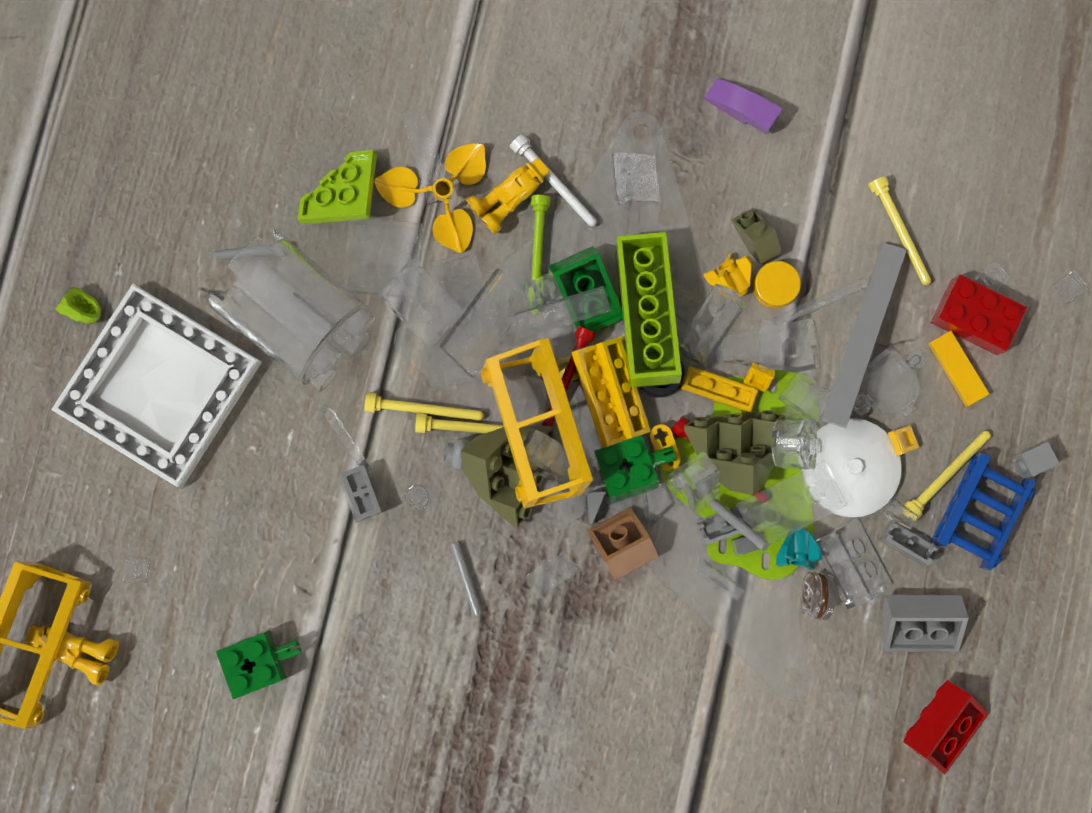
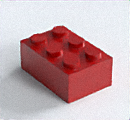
[930,274,1027,355]

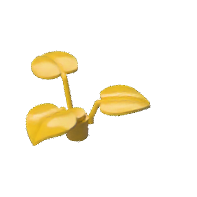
[374,144,486,253]

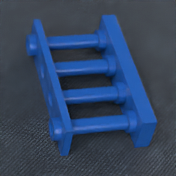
[931,453,1035,570]

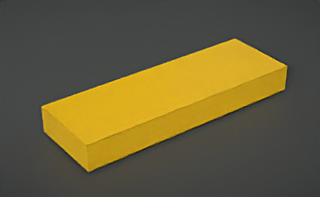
[928,331,989,407]
[680,365,759,413]

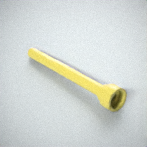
[868,175,931,285]
[365,392,484,420]
[415,413,504,434]
[900,431,991,522]

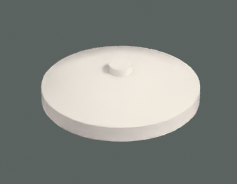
[801,418,901,517]

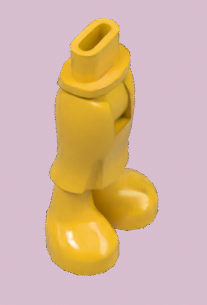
[465,157,550,235]
[25,624,119,686]

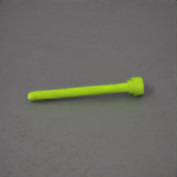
[530,195,551,313]

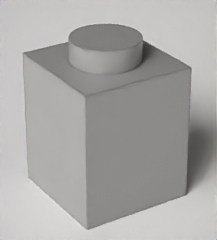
[1013,442,1059,478]

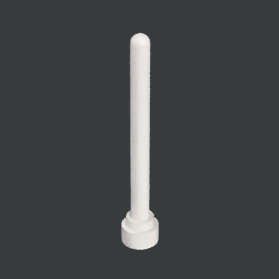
[509,133,597,227]

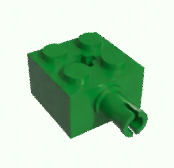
[594,435,677,504]
[216,631,302,700]

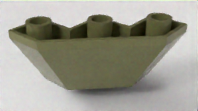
[684,410,785,495]
[461,426,555,527]

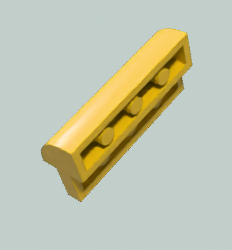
[571,337,651,448]

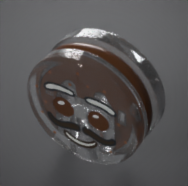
[800,572,836,620]

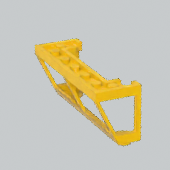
[481,338,593,508]
[0,561,91,729]

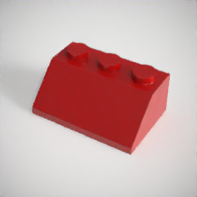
[903,680,989,775]

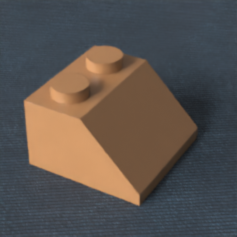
[587,507,659,581]

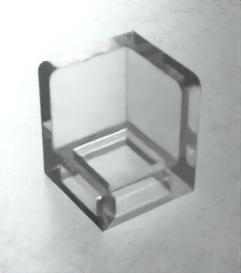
[540,325,572,360]

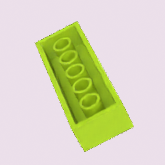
[616,232,682,387]

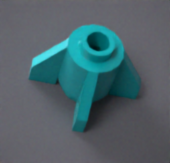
[776,527,822,570]

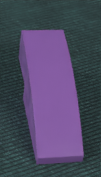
[704,78,782,134]

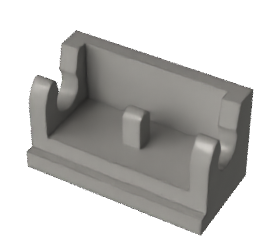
[338,465,381,523]
[694,505,754,546]
[879,519,939,566]

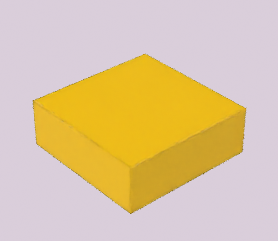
[743,362,776,392]
[888,425,919,456]

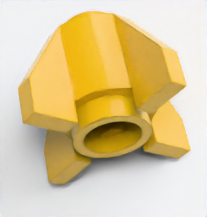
[704,253,752,297]

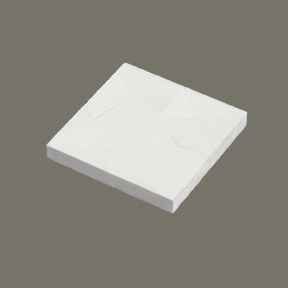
[51,284,262,488]

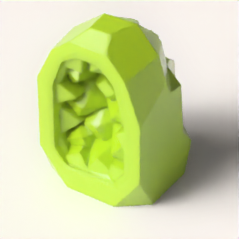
[55,286,101,324]

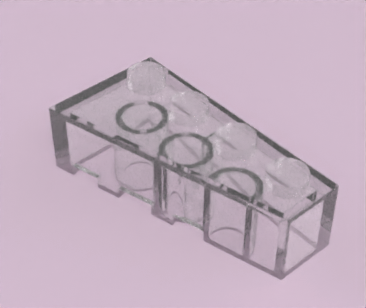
[667,450,720,515]

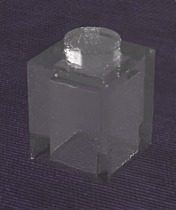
[521,272,562,308]

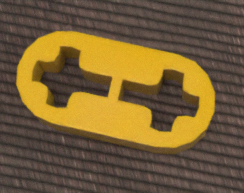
[649,424,681,471]

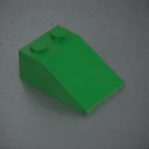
[549,246,623,332]

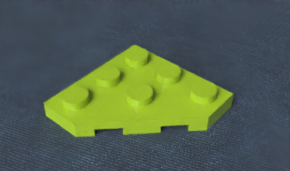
[297,150,377,225]

